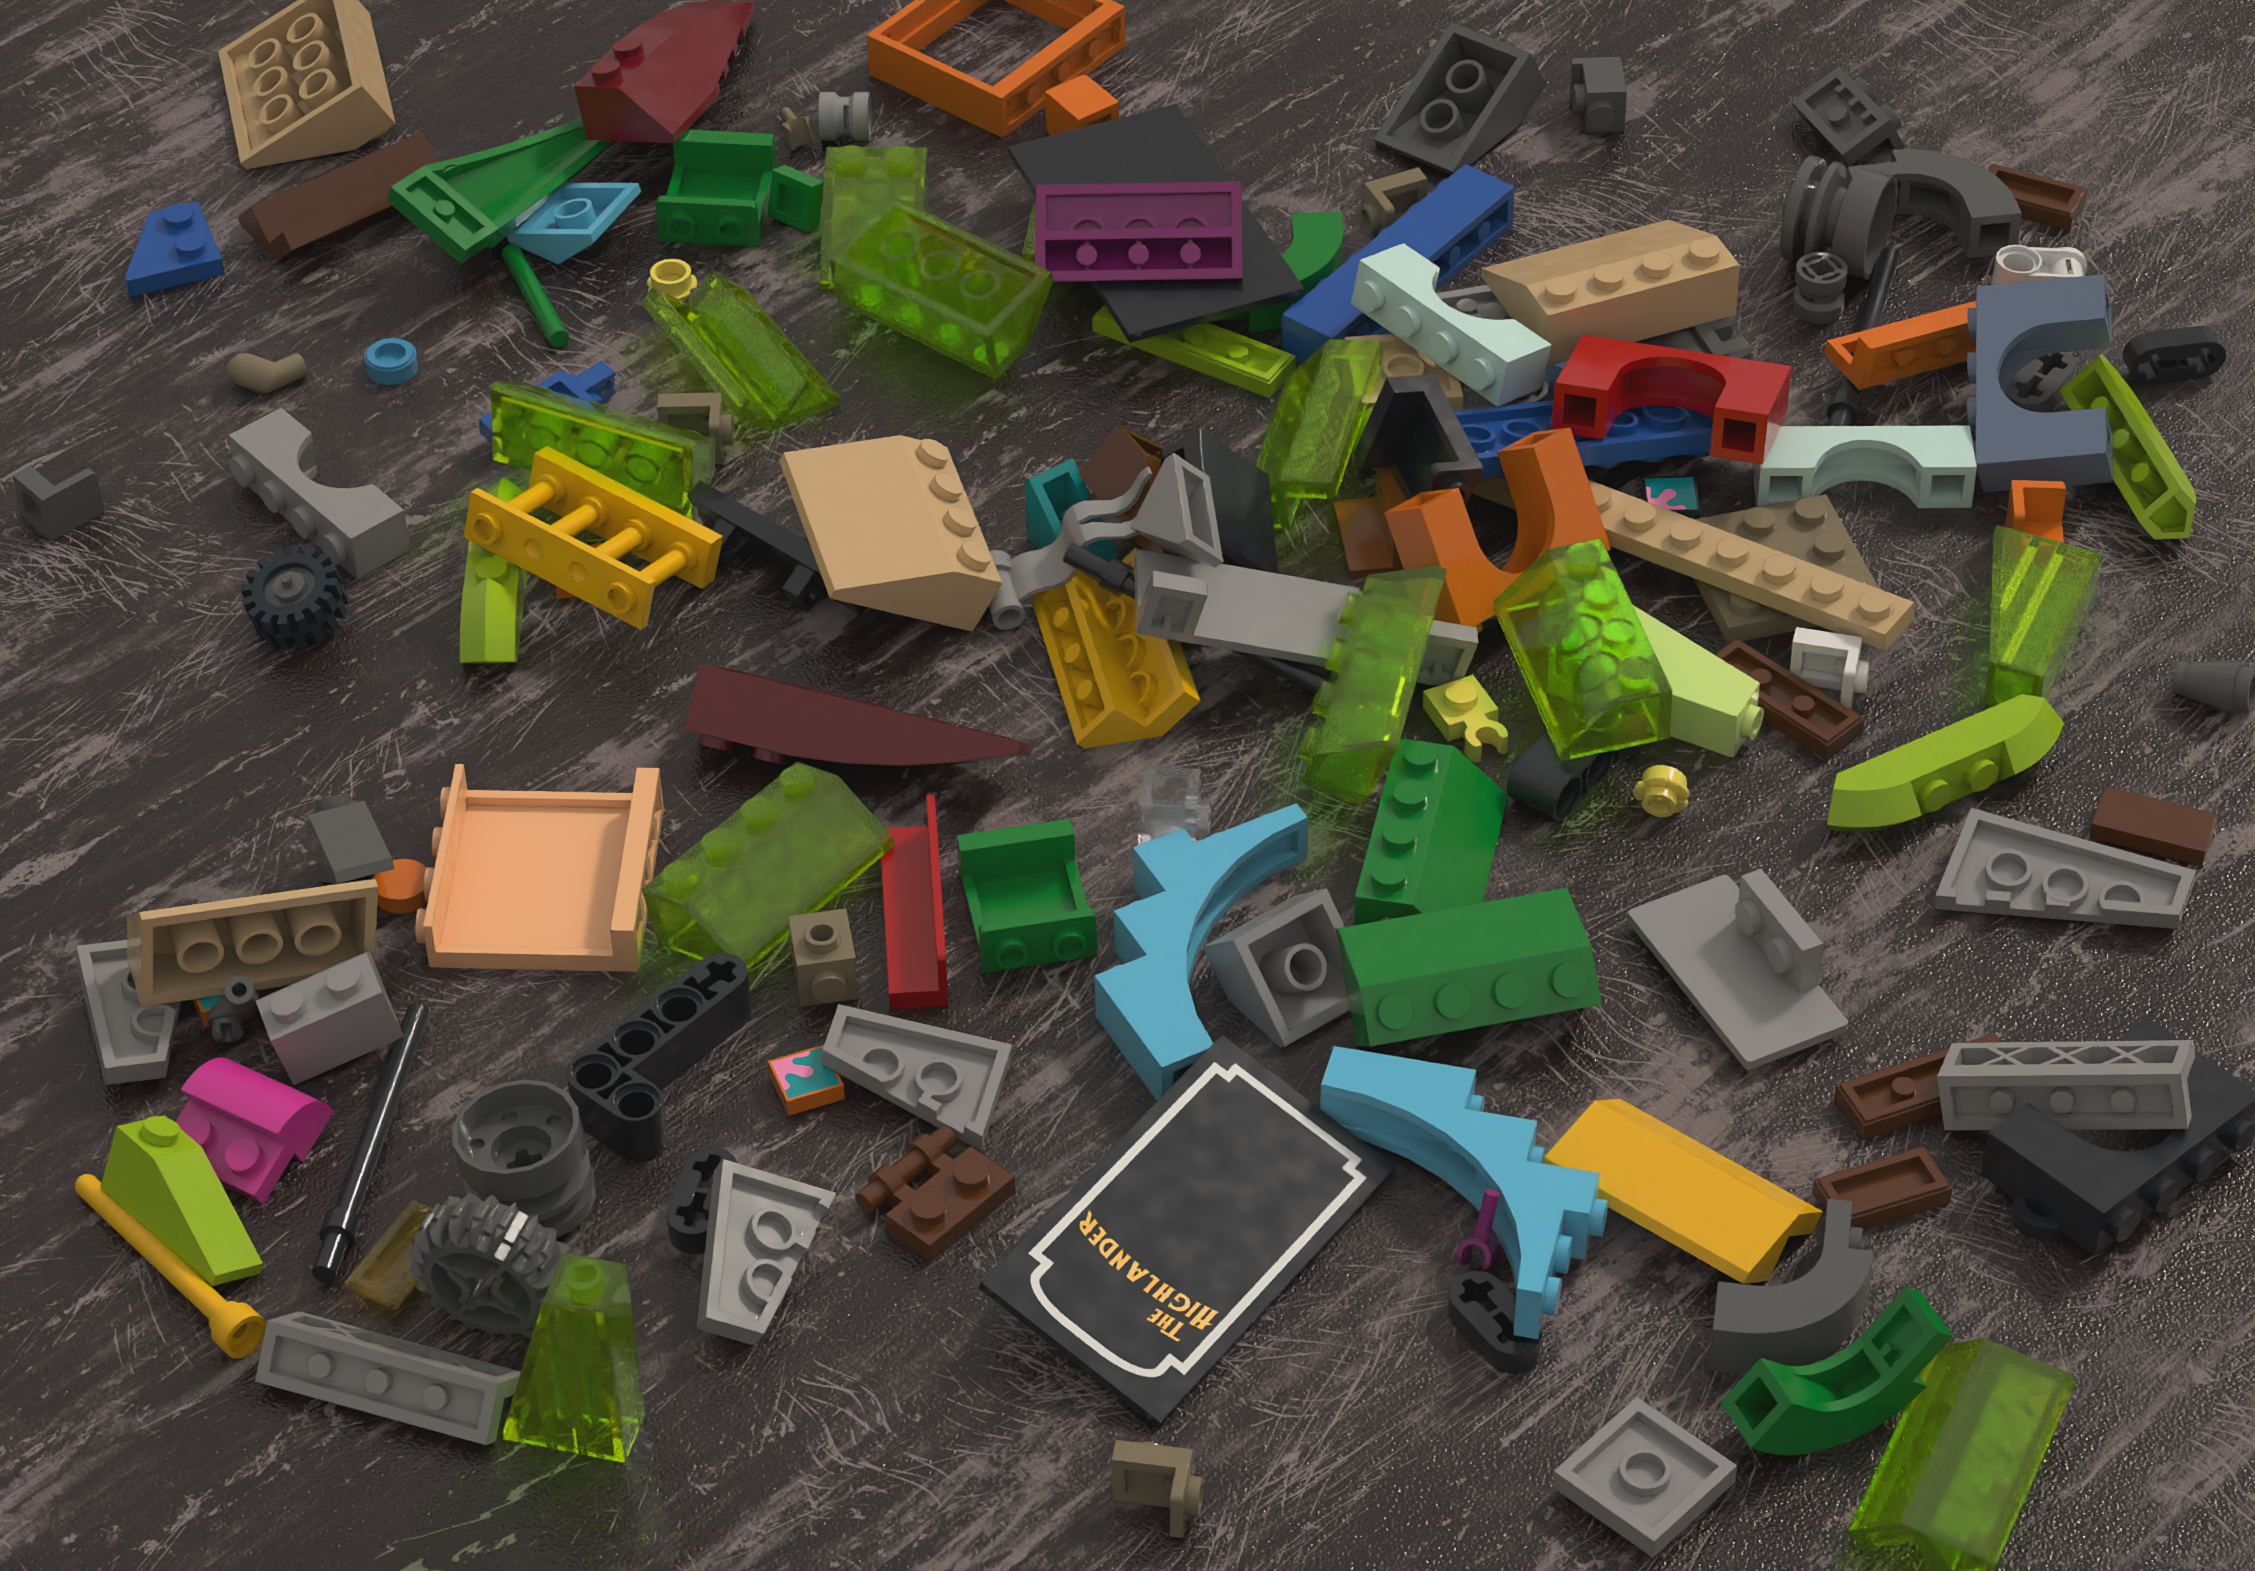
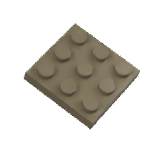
[1693,494,1880,644]

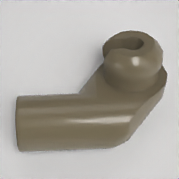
[226,352,308,394]

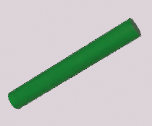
[501,244,569,348]

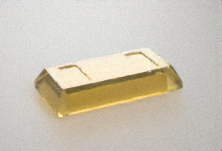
[344,1200,433,1310]

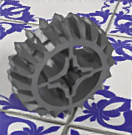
[408,1192,578,1342]

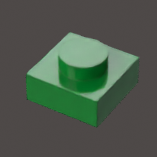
[767,165,824,232]

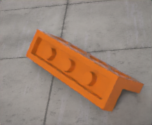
[1824,301,1976,390]

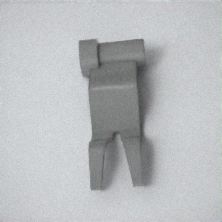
[988,467,1153,630]

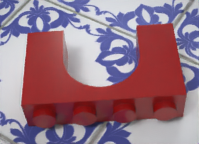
[1551,335,1792,465]

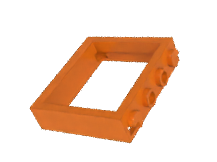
[866,0,1126,138]

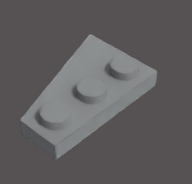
[76,940,182,1085]
[822,1004,1012,1151]
[696,1159,836,1345]

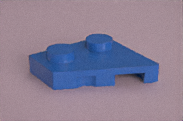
[125,201,225,297]

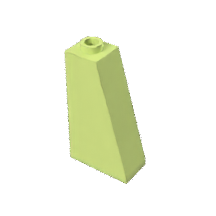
[1550,587,1764,758]

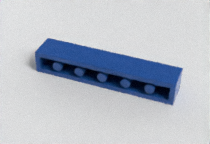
[1280,164,1515,379]

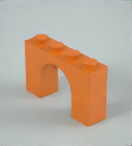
[1384,428,1611,633]

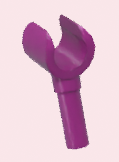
[1456,1189,1501,1272]

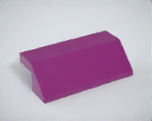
[1035,181,1243,283]

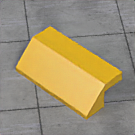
[1031,547,1200,749]
[1543,1099,1823,1284]

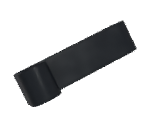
[566,953,752,1162]

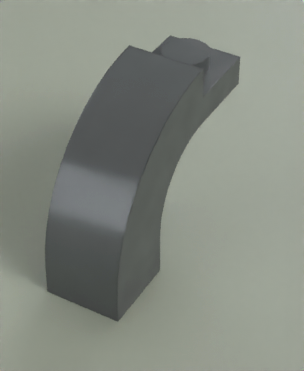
[1846,149,2022,258]
[1709,1199,1874,1374]

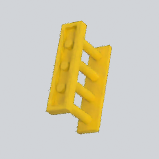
[463,446,723,630]

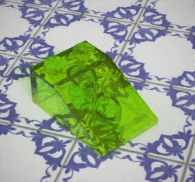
[820,145,930,289]

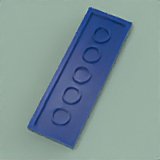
[1454,400,1713,478]

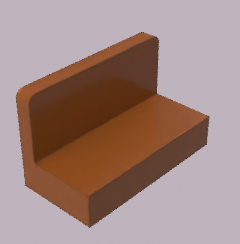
[1334,467,1407,579]

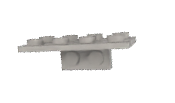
[1628,869,1848,1070]

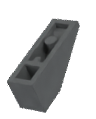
[303,792,394,884]

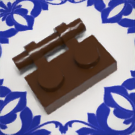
[855,1125,1016,1262]

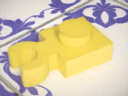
[1423,675,1508,763]

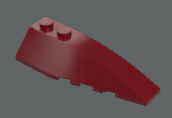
[574,0,756,144]
[684,664,1033,767]

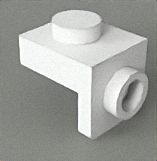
[1790,627,1870,710]

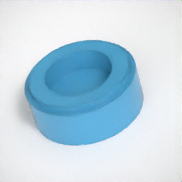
[364,338,418,385]

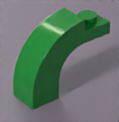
[1214,211,1344,332]
[1720,1287,1953,1456]

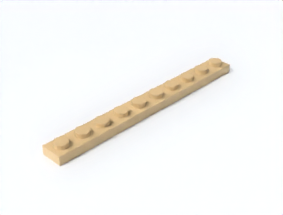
[1472,476,1915,651]

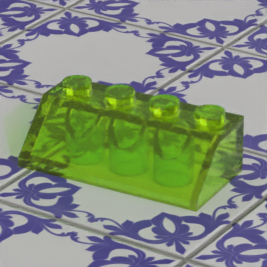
[828,196,1053,380]
[490,380,715,519]
[1493,539,1673,761]
[1298,565,1447,806]
[641,762,895,970]

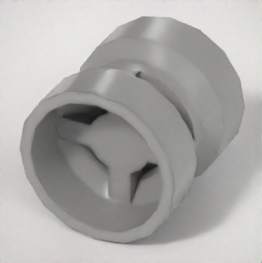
[818,92,871,141]

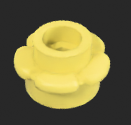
[647,259,697,305]
[1633,765,1690,817]

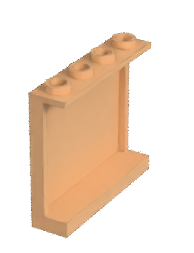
[415,764,664,972]

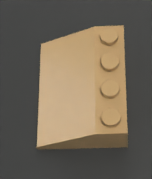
[218,0,396,169]
[1481,220,1740,365]
[779,435,1002,632]

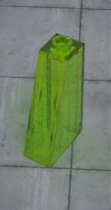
[1984,525,2103,706]
[503,1253,645,1463]

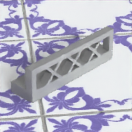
[1937,1040,2195,1130]
[255,1311,527,1445]

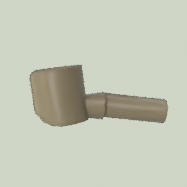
[780,107,817,151]

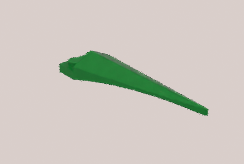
[386,118,616,264]

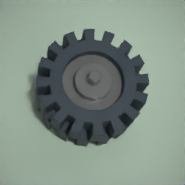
[241,545,349,650]

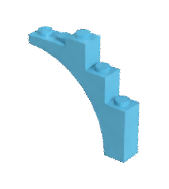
[1094,803,1308,1101]
[1320,1046,1608,1339]

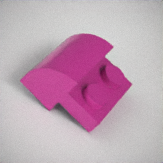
[176,1057,334,1205]

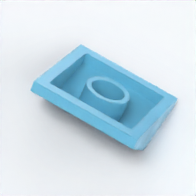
[507,183,641,264]

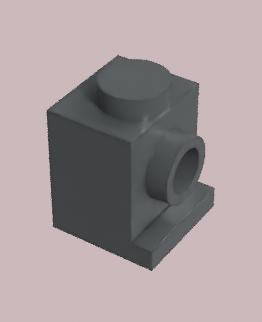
[1570,57,1627,133]

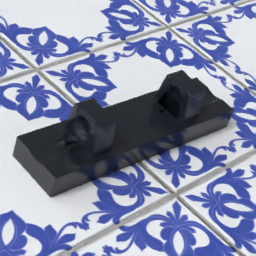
[687,480,867,615]

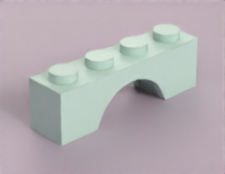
[1351,243,1551,407]
[1752,426,1977,508]

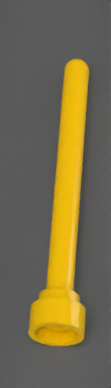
[75,1174,267,1359]

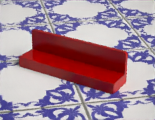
[879,795,949,1010]

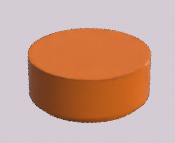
[372,859,427,914]

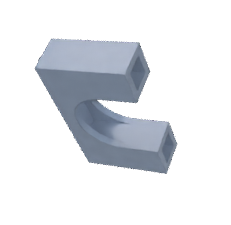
[1967,274,2113,493]

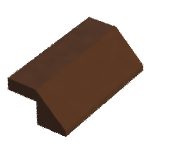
[238,131,457,261]

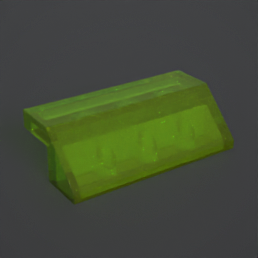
[641,271,842,432]
[1256,339,1383,529]
[1847,1338,2076,1571]

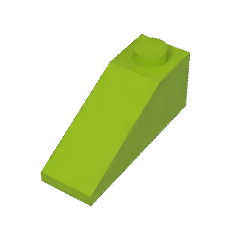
[100,1115,263,1286]

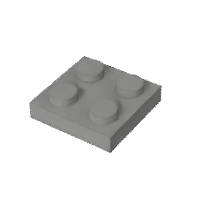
[1553,1397,1737,1558]

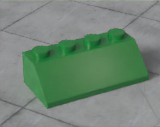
[1354,738,1508,925]
[1336,888,1602,1047]

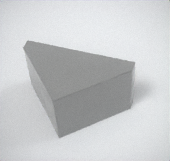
[1130,453,1223,567]

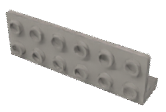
[1134,549,1478,686]

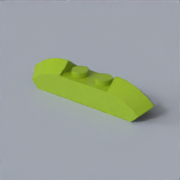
[2059,353,2196,540]
[460,477,533,664]
[1827,694,2064,832]

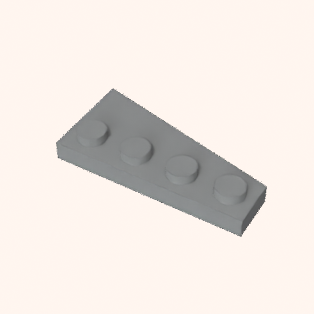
[1934,808,2196,929]

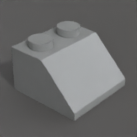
[1203,888,1350,1048]
[256,951,404,1085]

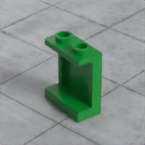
[656,129,777,247]
[956,819,1097,973]

